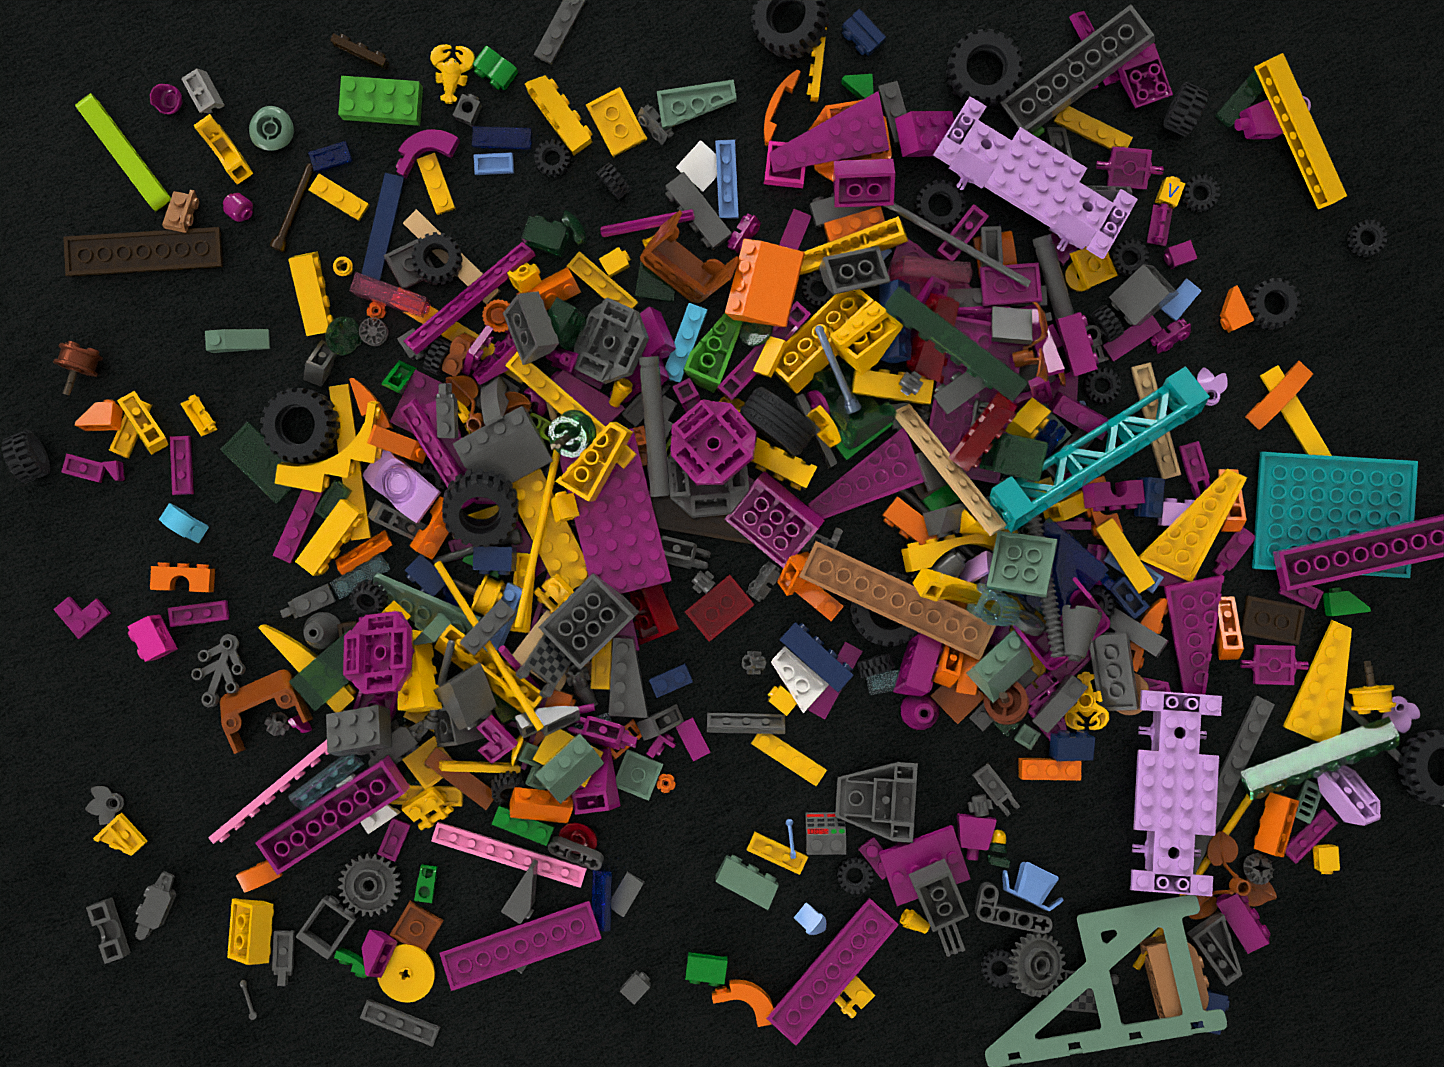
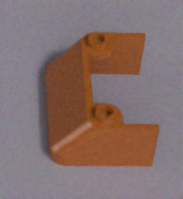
[640,210,739,303]
[220,669,313,754]

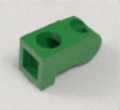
[414,864,437,903]

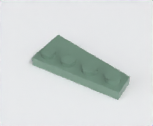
[657,80,736,130]

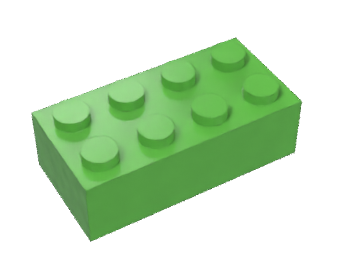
[338,76,423,126]

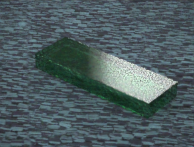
[1215,71,1264,128]

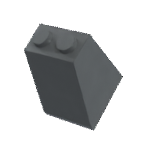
[1109,264,1179,326]
[433,662,497,730]
[434,706,493,747]

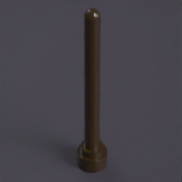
[269,163,314,252]

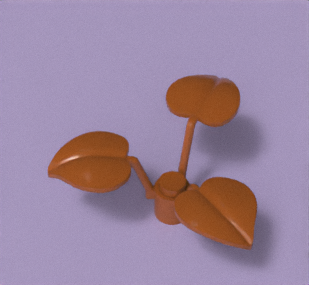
[1012,302,1066,387]
[446,375,532,436]
[1189,831,1277,919]

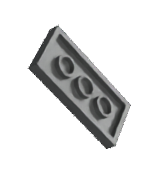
[1090,632,1140,711]

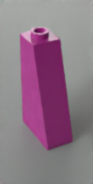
[550,370,625,427]

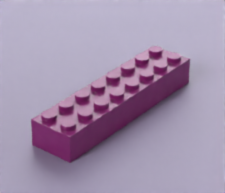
[255,755,410,875]

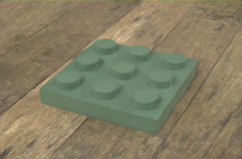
[987,531,1058,598]

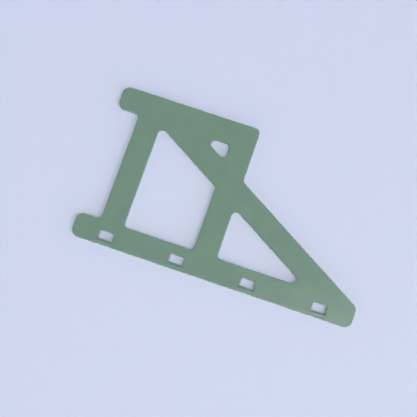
[985,895,1227,1067]

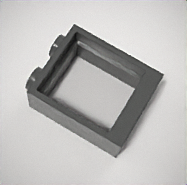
[296,895,358,960]

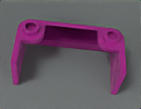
[1013,577,1111,671]

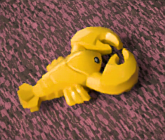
[430,44,475,104]
[1064,672,1109,731]

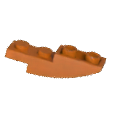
[1130,598,1168,672]

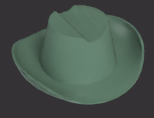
[249,106,294,150]

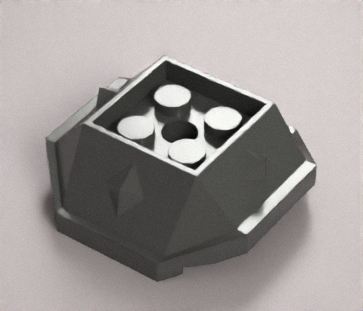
[574,297,649,384]
[667,442,749,518]

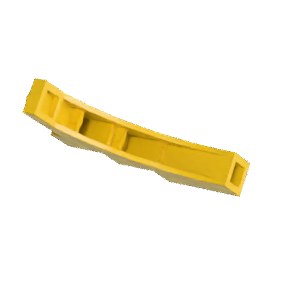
[275,401,383,493]

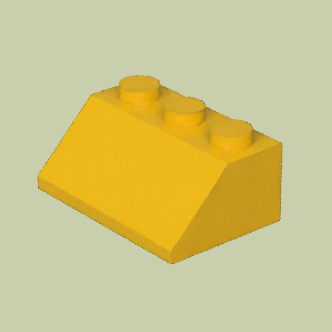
[228,899,274,965]

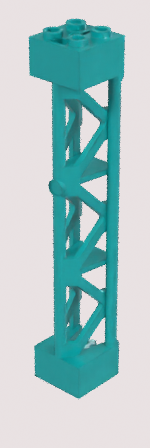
[988,366,1210,533]

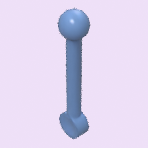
[786,819,796,859]

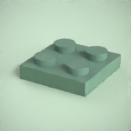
[616,749,663,801]

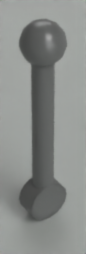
[240,980,257,1020]

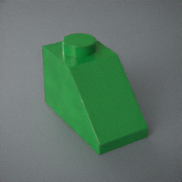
[1323,587,1371,616]

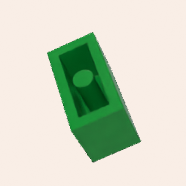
[685,952,727,987]

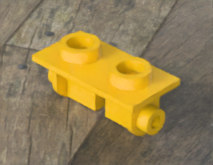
[181,394,217,437]

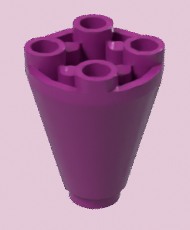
[901,693,939,730]

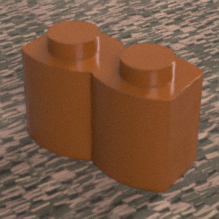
[442,332,477,377]

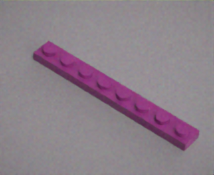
[404,242,535,355]

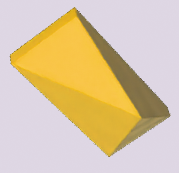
[959,509,994,535]

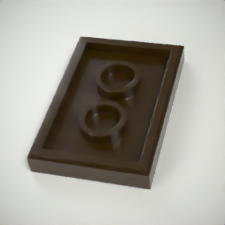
[1240,596,1306,645]

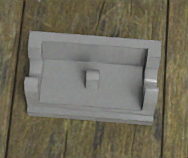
[181,69,225,114]

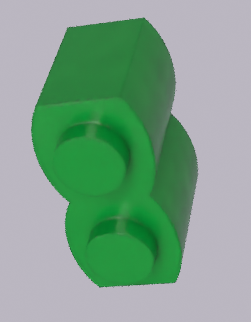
[472,46,519,90]

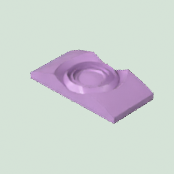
[362,449,441,523]

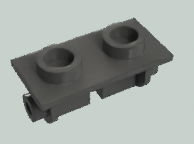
[636,105,674,145]
[746,561,782,602]

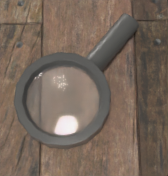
[1012,609,1063,636]

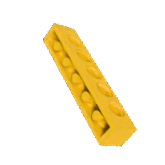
[434,624,543,714]

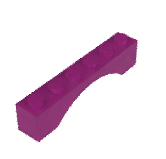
[716,301,811,403]

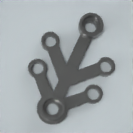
[191,634,246,707]

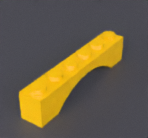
[901,529,1018,572]
[913,567,1025,625]

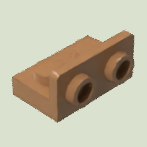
[162,190,199,233]

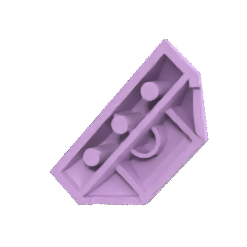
[1314,757,1381,826]

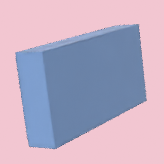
[474,153,514,175]
[1161,278,1201,321]

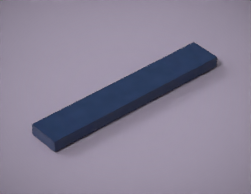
[359,173,405,291]

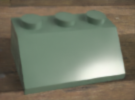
[966,630,1034,703]
[534,734,604,804]
[715,855,779,910]

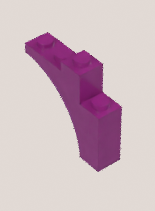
[610,306,676,404]

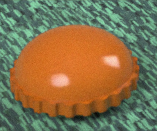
[482,299,510,333]

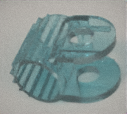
[966,583,1021,626]

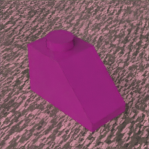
[361,930,397,978]

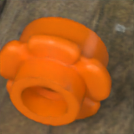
[367,301,386,320]
[656,774,675,793]

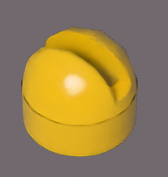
[991,830,1006,844]

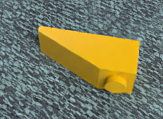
[117,391,168,455]

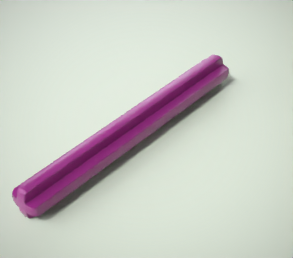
[601,209,695,237]

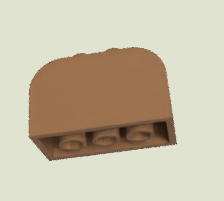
[1139,934,1209,1018]

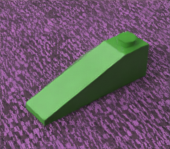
[683,313,743,393]

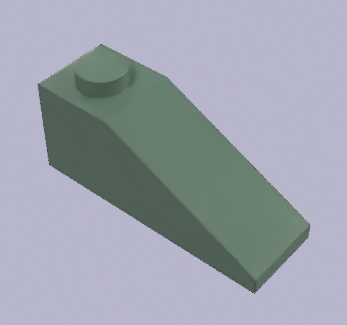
[205,329,270,353]

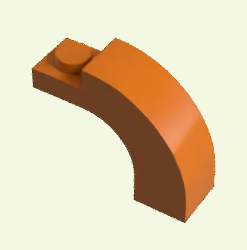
[712,979,774,1027]

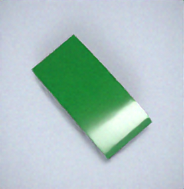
[922,484,961,512]
[334,947,369,978]

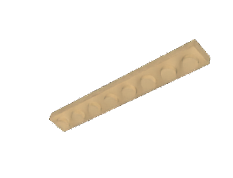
[893,404,1007,536]

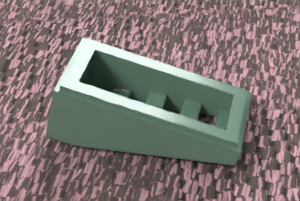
[1295,779,1322,824]

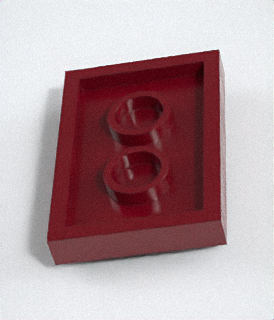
[685,575,754,642]

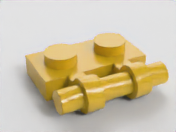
[533,573,574,614]
[401,786,453,830]
[835,975,875,1019]

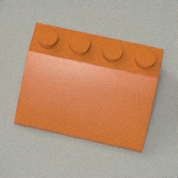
[725,239,805,328]

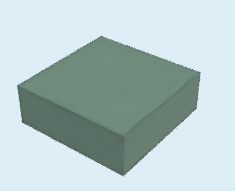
[1014,723,1041,750]

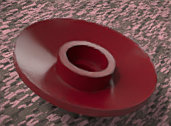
[559,823,597,854]

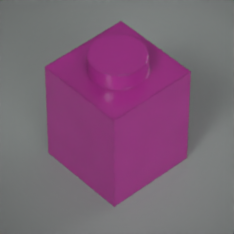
[1164,240,1197,269]

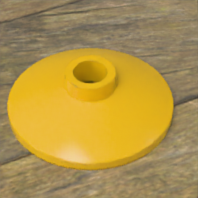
[511,735,528,766]

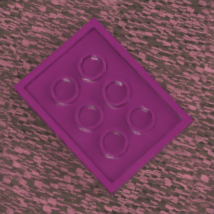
[878,825,970,906]

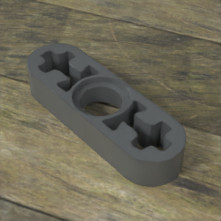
[548,836,604,870]

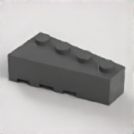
[609,635,649,718]

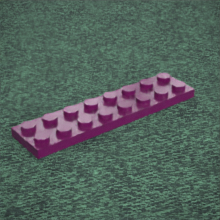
[766,898,899,1045]
[440,901,602,991]

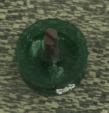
[548,410,596,458]

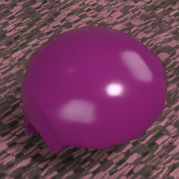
[150,84,183,114]
[524,387,548,417]

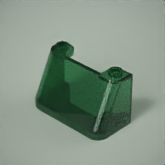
[810,361,897,450]

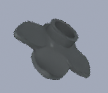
[85,786,124,825]

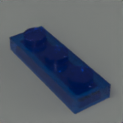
[472,126,532,149]
[592,869,612,932]

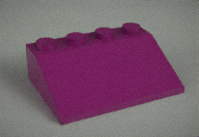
[724,471,824,568]

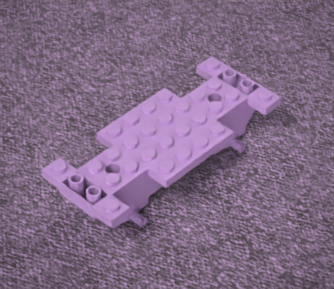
[933,97,1138,259]
[1130,690,1222,896]

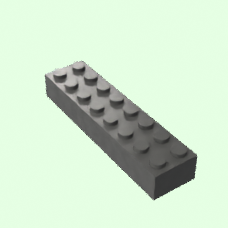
[1000,5,1155,134]

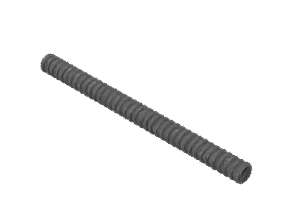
[1007,433,1066,658]

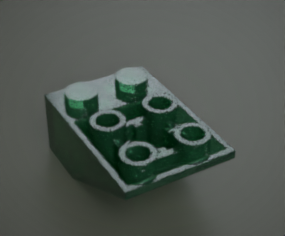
[979,432,1049,482]

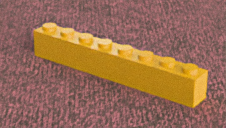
[1254,53,1347,209]

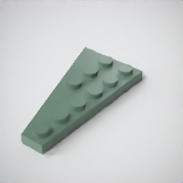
[373,573,482,643]

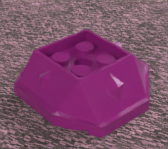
[671,400,757,485]
[343,611,415,695]

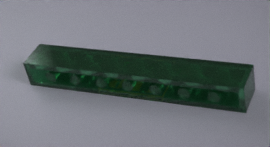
[884,286,1028,401]
[1240,716,1400,800]

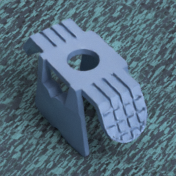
[1002,862,1064,911]

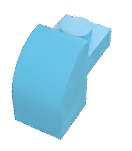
[159,503,209,543]

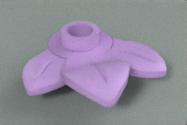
[1197,368,1227,406]
[1382,696,1420,733]

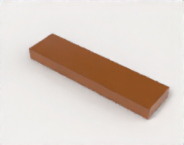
[424,747,494,810]

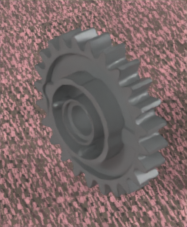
[338,852,402,917]
[1008,932,1066,997]

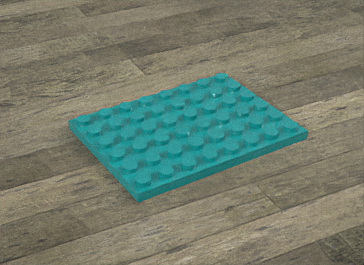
[1252,452,1418,578]

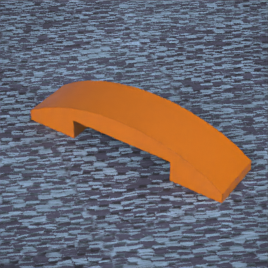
[764,70,801,146]
[1245,361,1313,430]

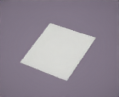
[676,140,717,191]

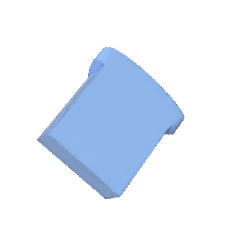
[794,903,826,935]

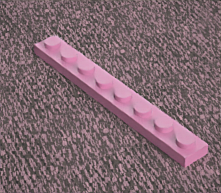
[209,740,329,844]
[431,822,587,888]

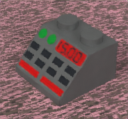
[805,812,846,855]

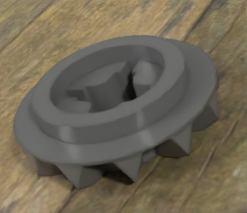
[1243,853,1275,885]

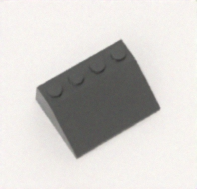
[453,406,553,498]
[538,573,639,669]

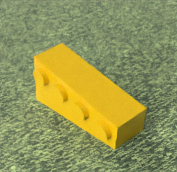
[750,437,817,491]
[397,630,442,713]

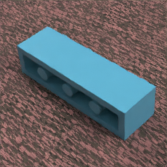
[665,303,707,384]

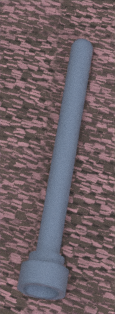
[815,325,861,414]

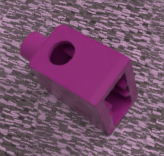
[1234,99,1283,139]
[957,813,996,860]

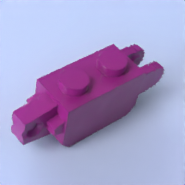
[567,716,638,751]

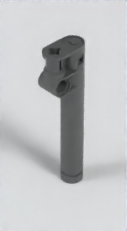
[1032,234,1108,363]
[639,356,670,497]

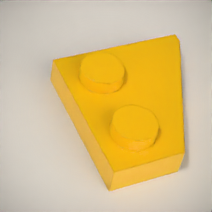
[93,813,148,856]

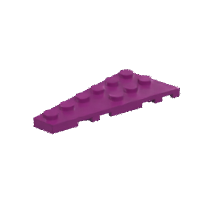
[808,428,924,519]

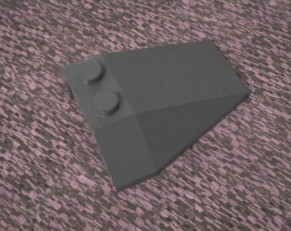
[835,762,918,843]

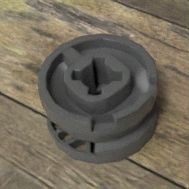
[359,318,389,346]

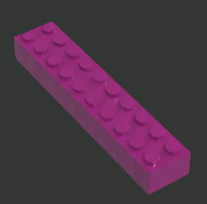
[1273,514,1444,591]

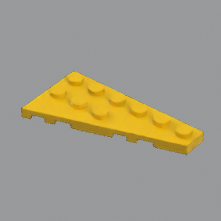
[1138,468,1247,582]
[1283,620,1352,750]

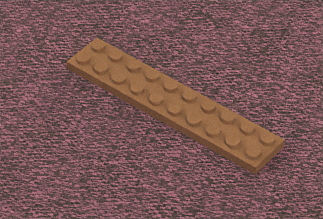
[799,541,997,660]

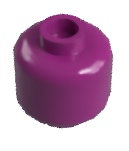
[223,193,253,222]

